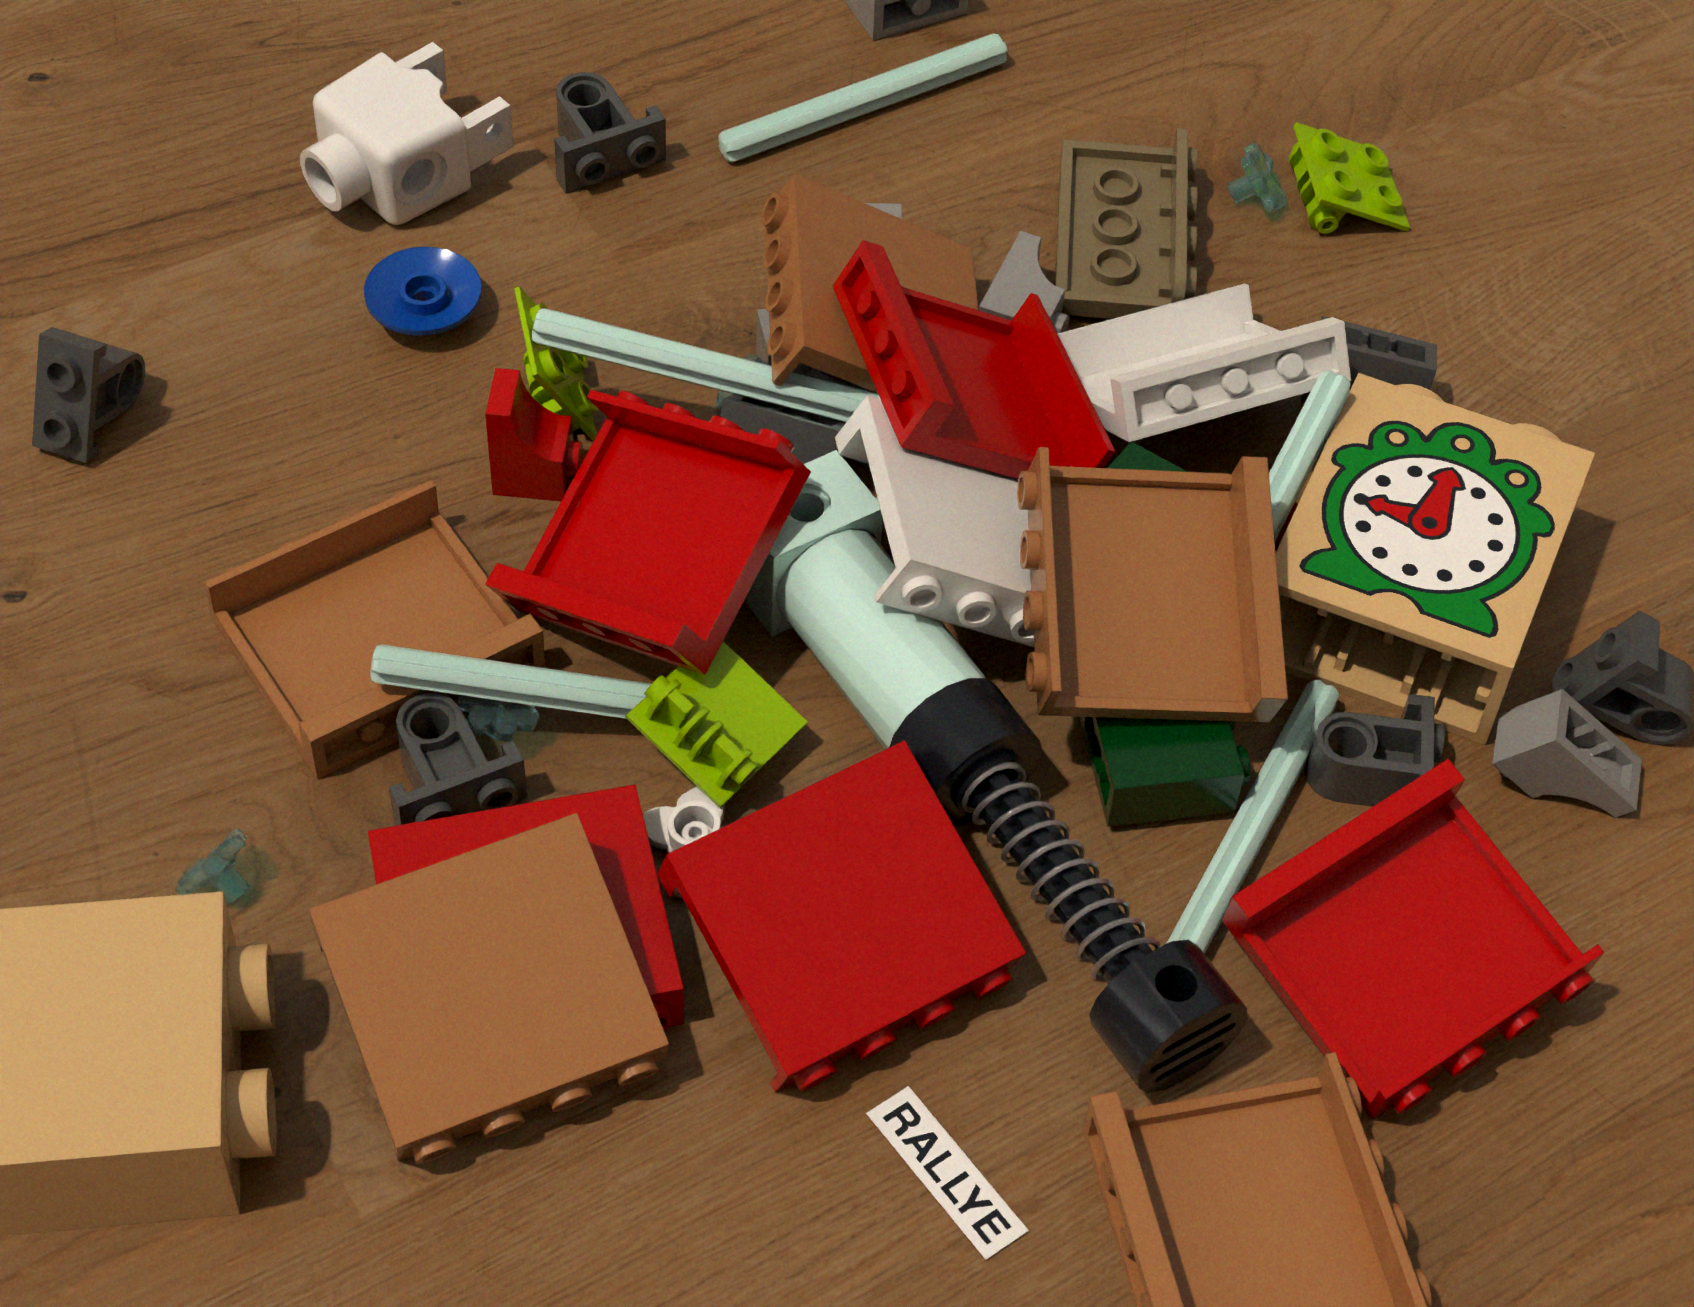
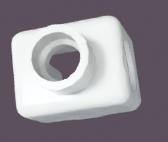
[300,42,513,225]

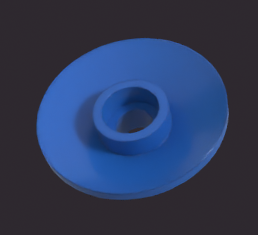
[364,247,482,336]

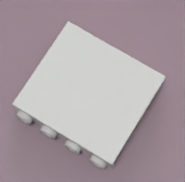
[1058,284,1351,442]
[835,395,1034,647]

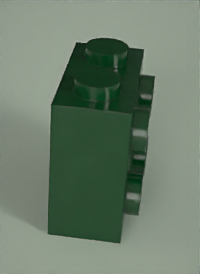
[1080,717,1250,827]

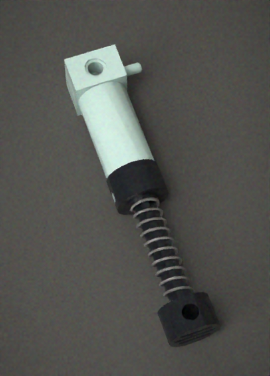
[744,450,1247,1092]

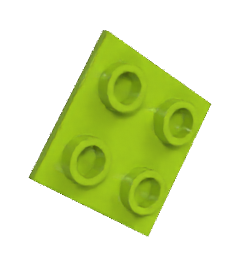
[1289,122,1410,234]
[514,286,598,441]
[625,641,808,808]

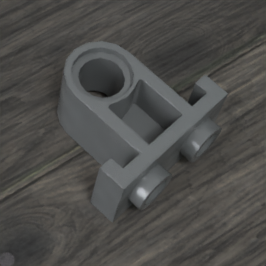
[554,72,666,194]
[32,327,145,463]
[1552,610,1694,745]
[389,693,527,826]
[1305,694,1445,807]

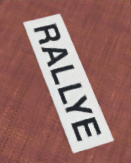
[866,1086,1029,1260]

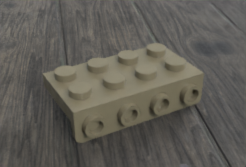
[1054,128,1198,319]

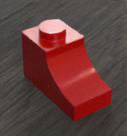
[485,368,583,502]

